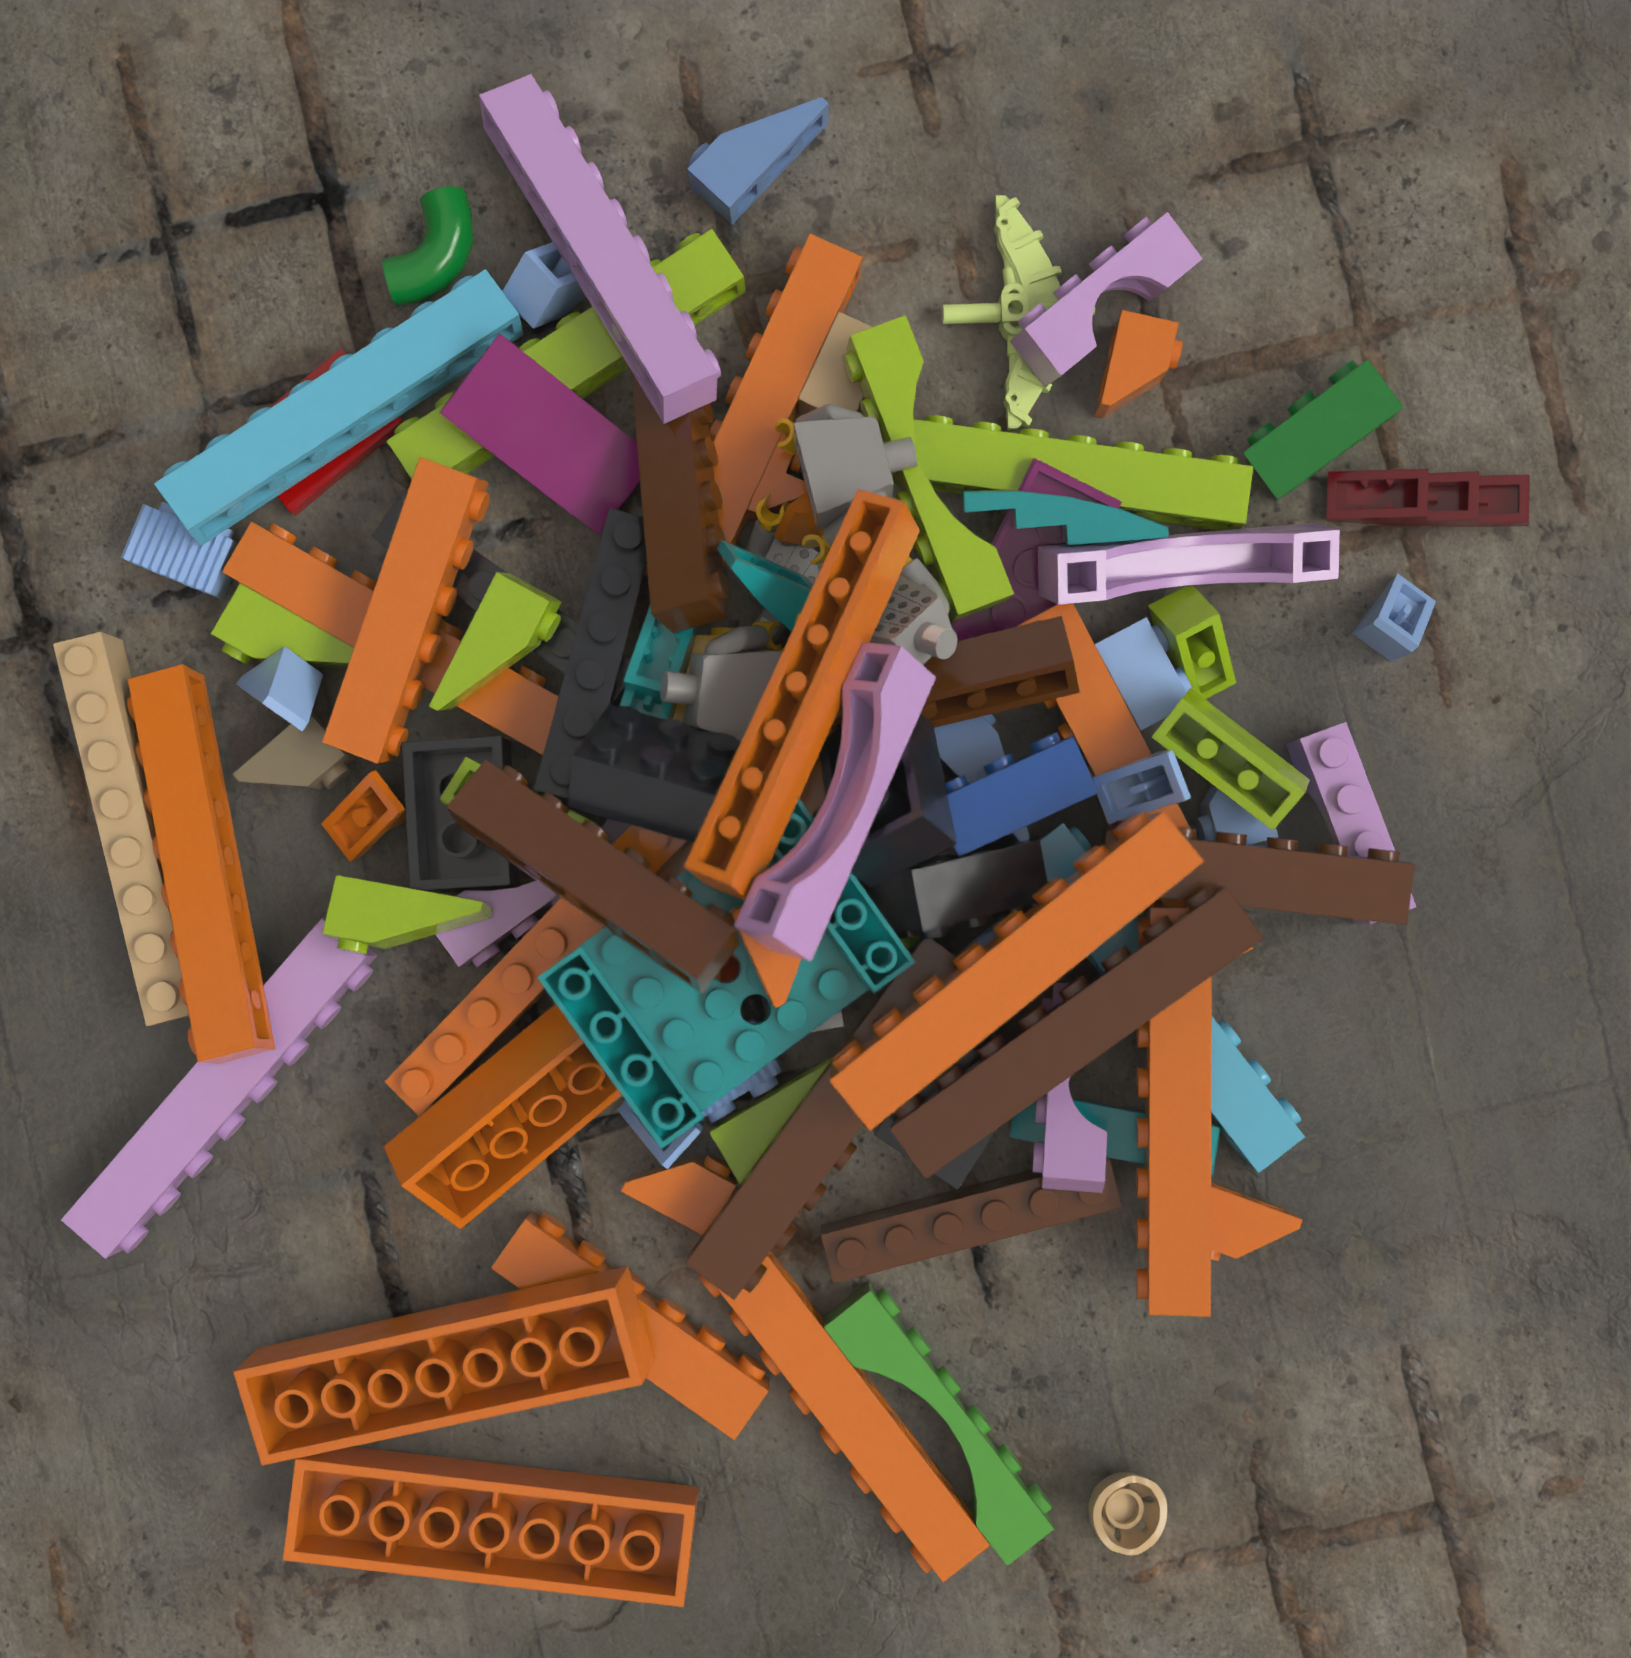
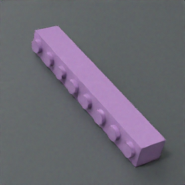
[479,74,721,424]
[61,918,378,1259]

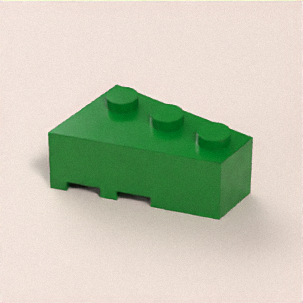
[1243,359,1403,501]

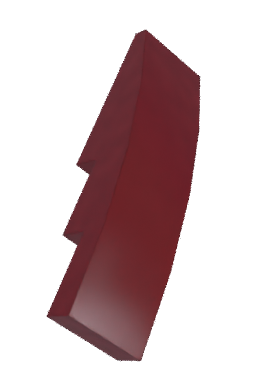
[1326,468,1530,527]

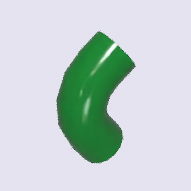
[382,186,473,307]

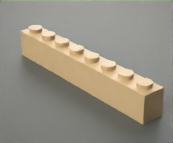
[53,632,189,1026]

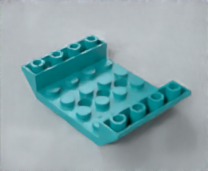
[537,798,916,1149]

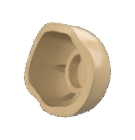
[1088,1472,1167,1556]

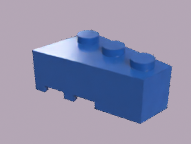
[945,732,1099,857]

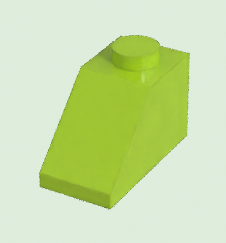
[1148,585,1236,699]

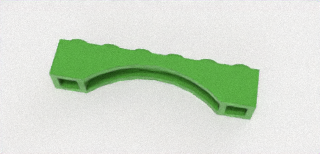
[823,1281,1054,1566]

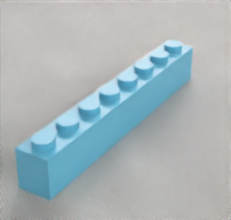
[154,269,524,546]
[1038,823,1305,1173]

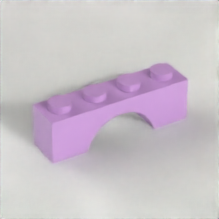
[1010,212,1203,387]
[1285,722,1416,924]
[1033,982,1107,1193]

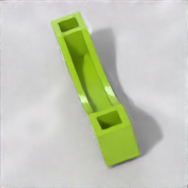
[842,315,1014,622]

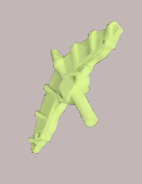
[941,195,1095,431]

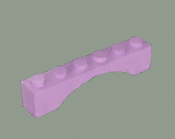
[1038,523,1340,605]
[734,642,936,962]
[436,818,630,968]

